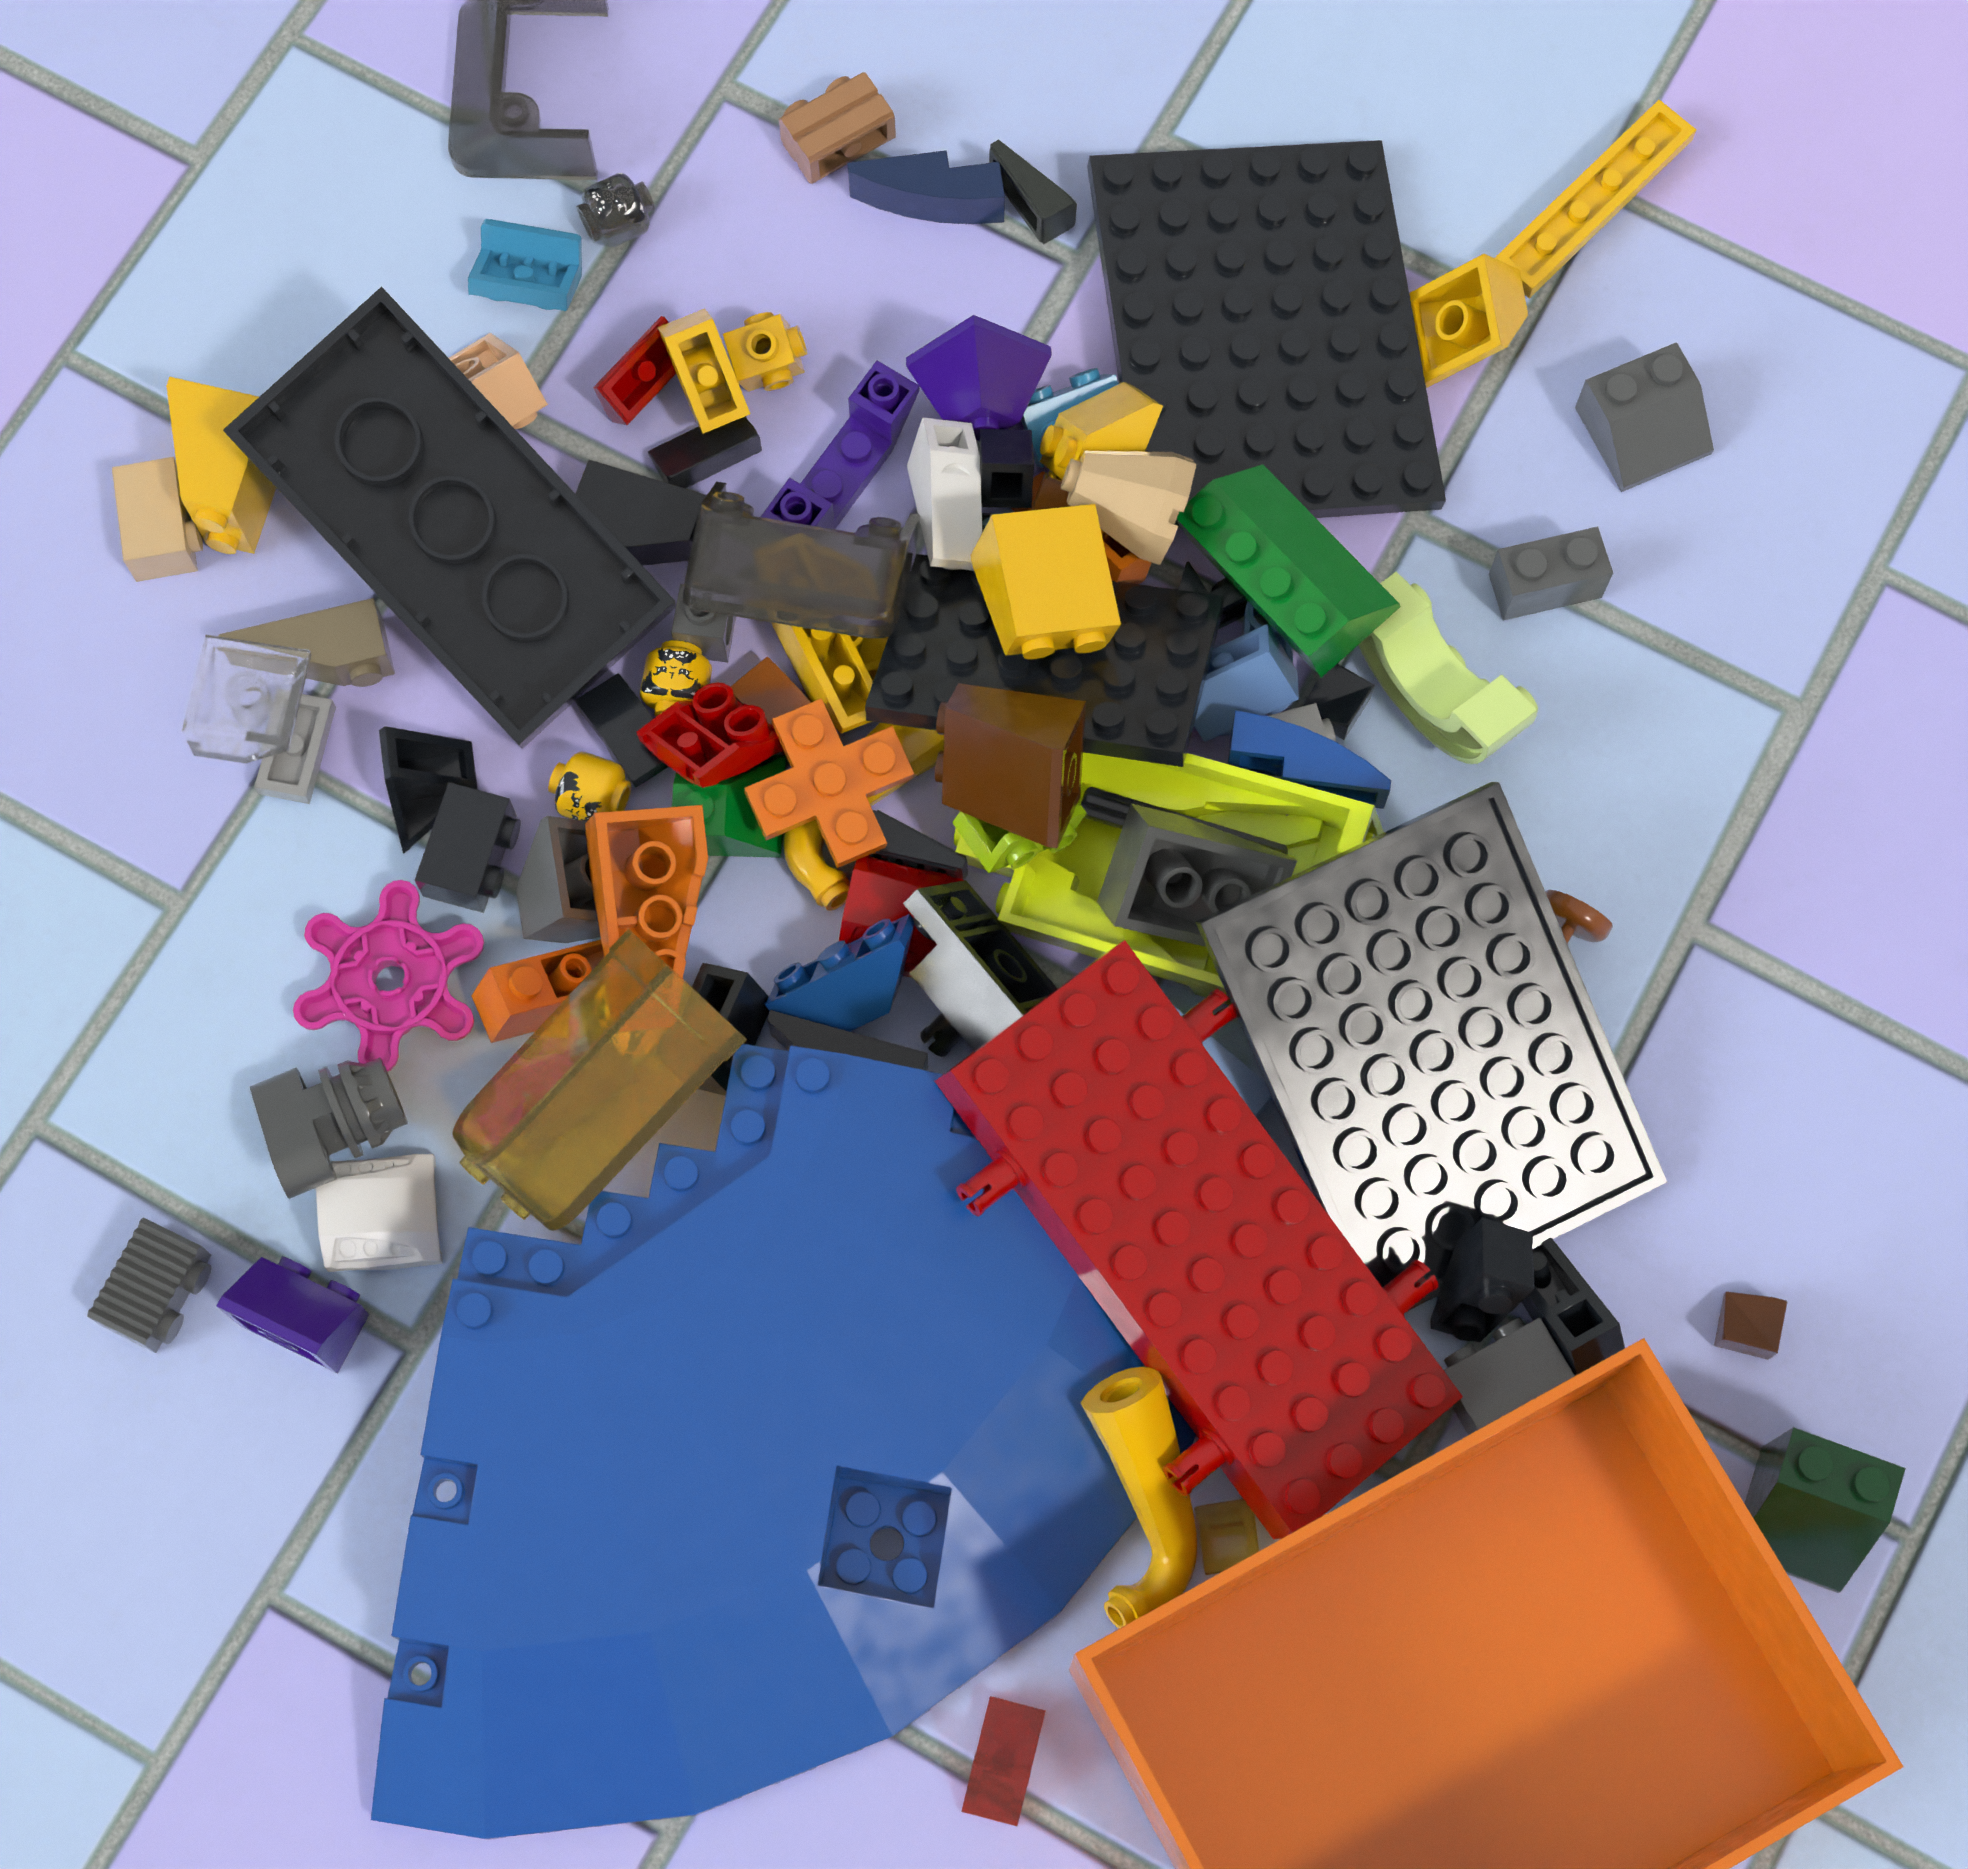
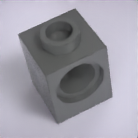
[671,584,736,663]

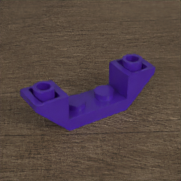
[760,360,920,541]

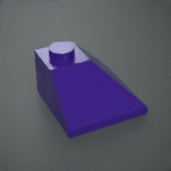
[906,315,1052,441]

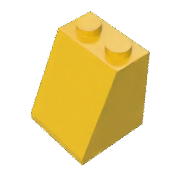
[166,377,276,554]
[970,504,1121,659]

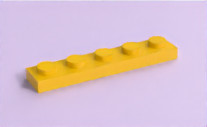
[1495,100,1697,299]

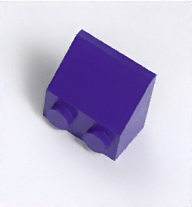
[216,1256,370,1374]

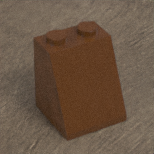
[935,683,1086,848]

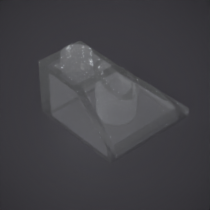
[181,635,312,763]

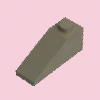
[218,598,395,687]

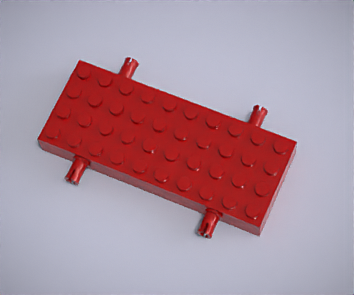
[934,940,1463,1539]

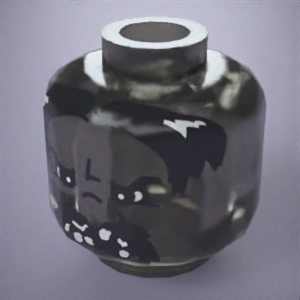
[576,173,655,248]

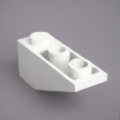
[907,417,982,571]

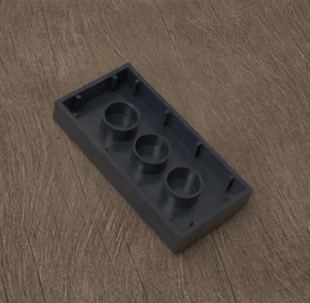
[223,286,676,749]

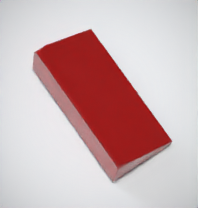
[593,316,676,425]

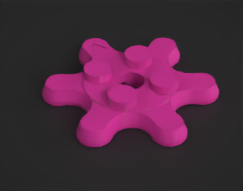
[293,880,484,1072]

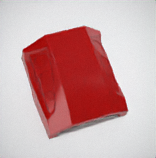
[636,682,784,788]
[839,855,964,978]

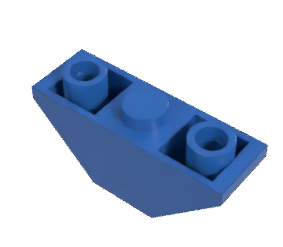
[765,914,915,1032]

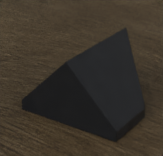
[379,726,478,854]

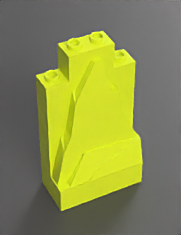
[954,753,1384,1005]

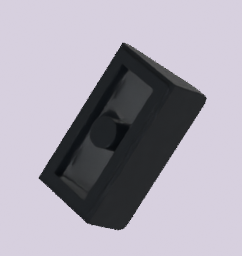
[648,416,762,488]

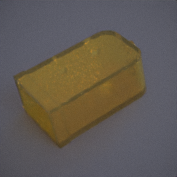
[452,928,747,1231]

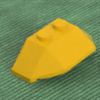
[753,534,894,733]

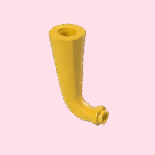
[784,723,944,911]
[1080,1367,1197,1629]

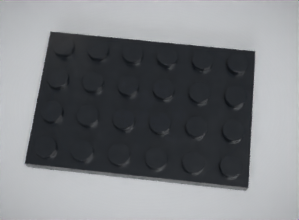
[865,554,1224,767]

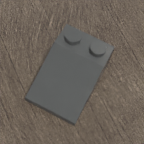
[1097,804,1297,947]

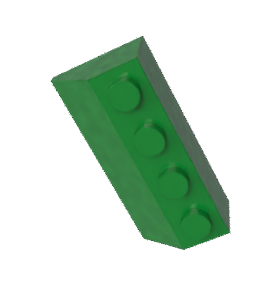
[1176,464,1401,678]

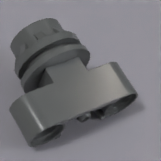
[250,1057,408,1199]

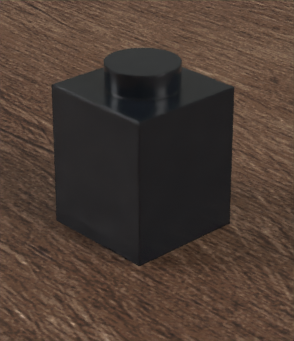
[979,429,1034,508]

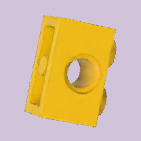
[658,308,750,433]

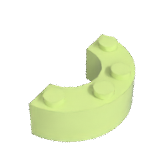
[1358,572,1538,764]

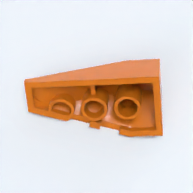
[585,805,708,1031]

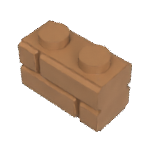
[779,72,896,184]

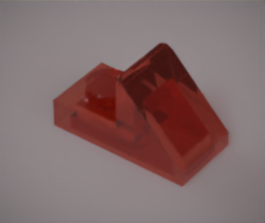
[961,1696,1046,1827]

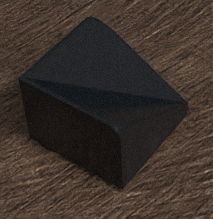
[1303,663,1375,740]

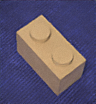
[112,457,203,582]

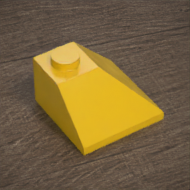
[1409,254,1528,388]

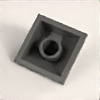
[516,816,601,943]

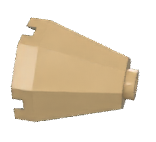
[1061,451,1196,565]

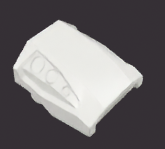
[316,1154,443,1272]

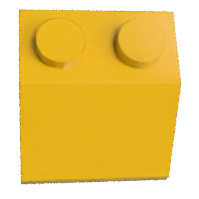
[1040,382,1163,480]

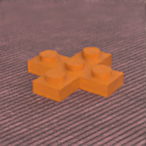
[744,698,914,868]

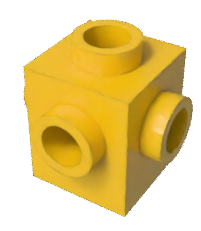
[723,312,808,392]

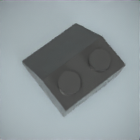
[1575,342,1714,492]

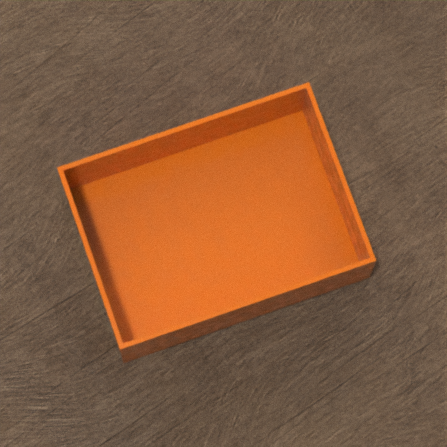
[1069,1338,1904,1869]

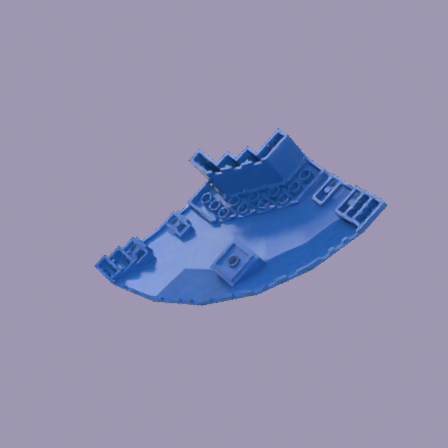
[371,1043,1196,1840]

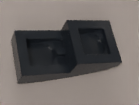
[574,673,669,788]

